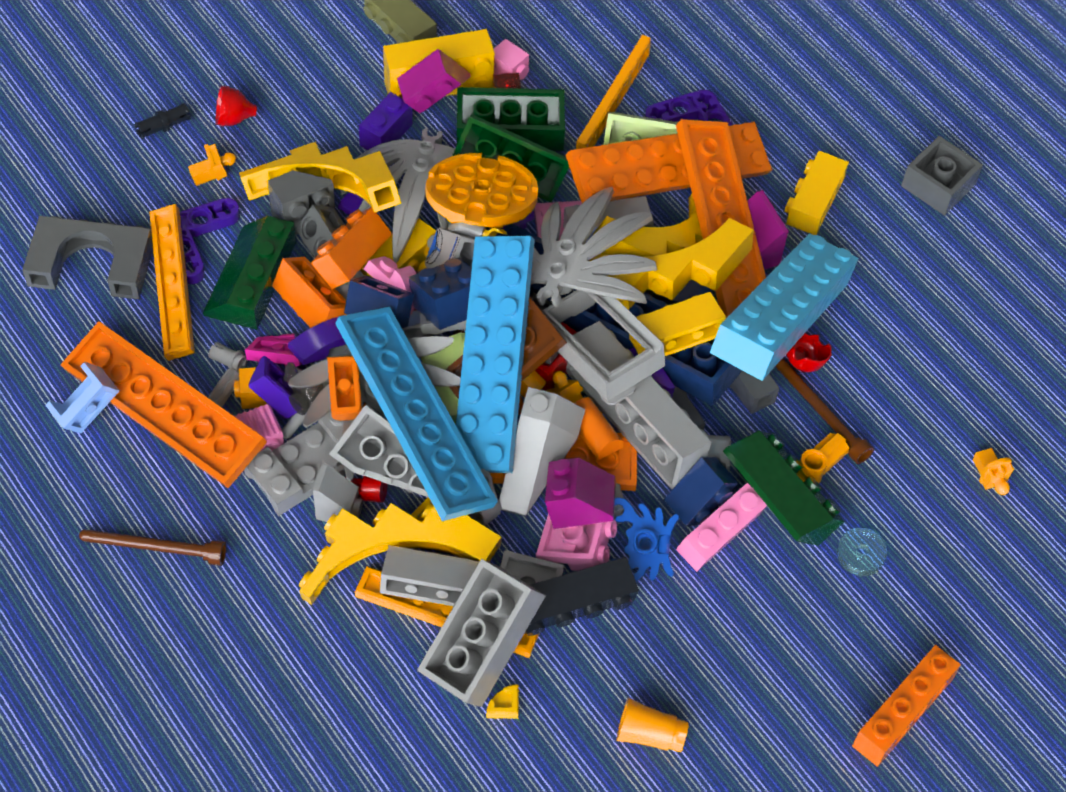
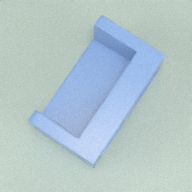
[46,362,120,433]

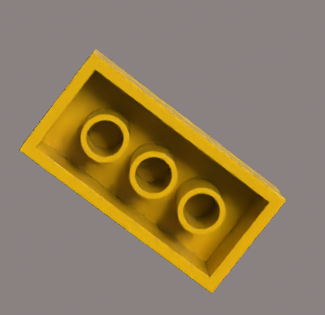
[383,29,494,98]

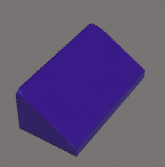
[249,356,303,419]

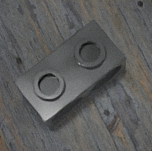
[296,204,345,258]

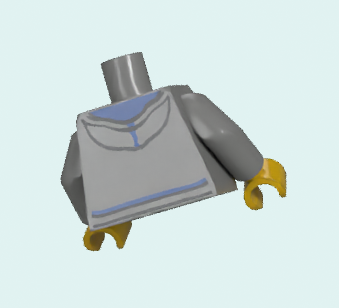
[425,222,507,268]

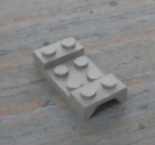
[244,410,345,516]

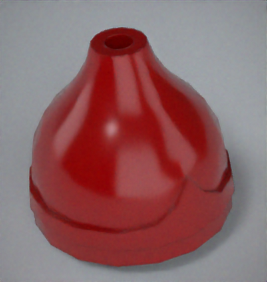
[215,85,257,127]

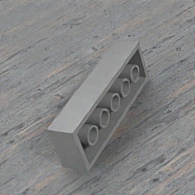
[566,321,711,490]

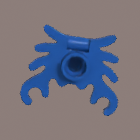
[611,497,679,582]

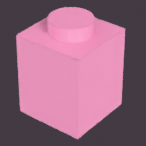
[494,39,529,87]

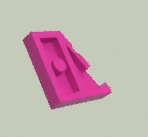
[245,334,301,367]

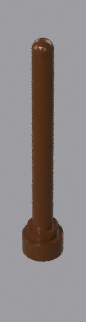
[775,359,874,464]
[79,529,226,566]

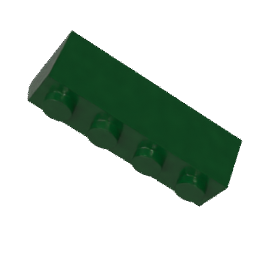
[456,87,565,151]
[452,114,569,202]
[203,216,296,330]
[723,430,844,546]

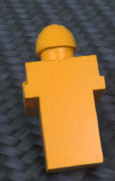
[188,144,236,186]
[546,371,583,403]
[973,448,1014,495]

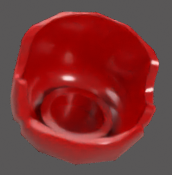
[786,333,832,373]

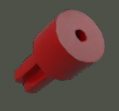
[345,476,388,503]

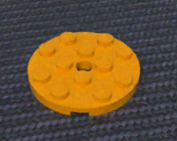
[425,153,538,229]

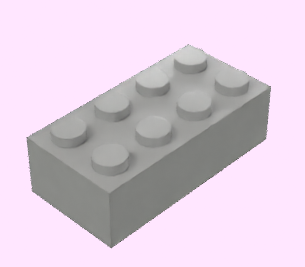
[417,558,546,707]

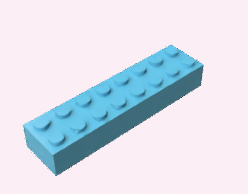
[710,233,859,381]

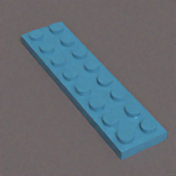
[456,236,535,473]
[335,307,498,521]

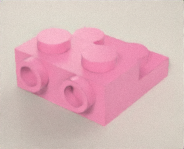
[536,513,617,571]

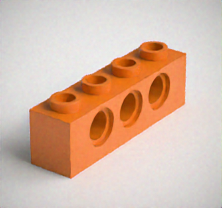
[852,645,961,767]

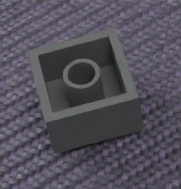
[901,136,983,216]

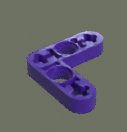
[645,90,733,126]
[180,198,240,285]

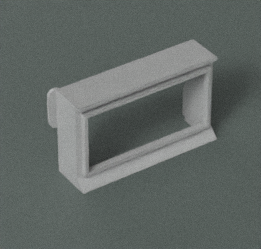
[542,290,665,405]

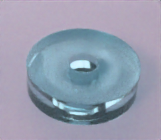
[837,528,887,576]

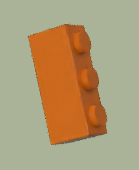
[311,207,392,289]
[272,257,348,328]

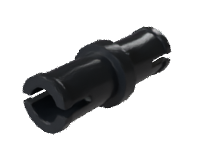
[134,103,191,139]

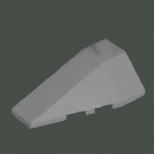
[499,387,585,516]
[329,405,429,497]

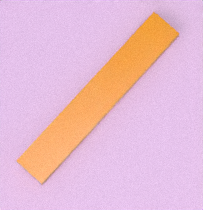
[576,35,651,149]
[149,204,195,361]
[355,566,539,658]

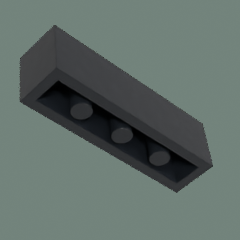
[524,557,639,636]

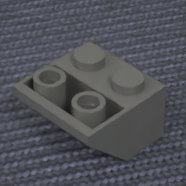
[268,170,335,235]

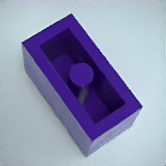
[359,92,413,150]

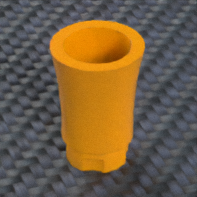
[616,697,689,752]

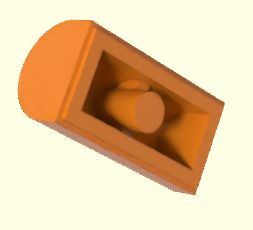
[327,356,362,421]
[575,397,624,460]

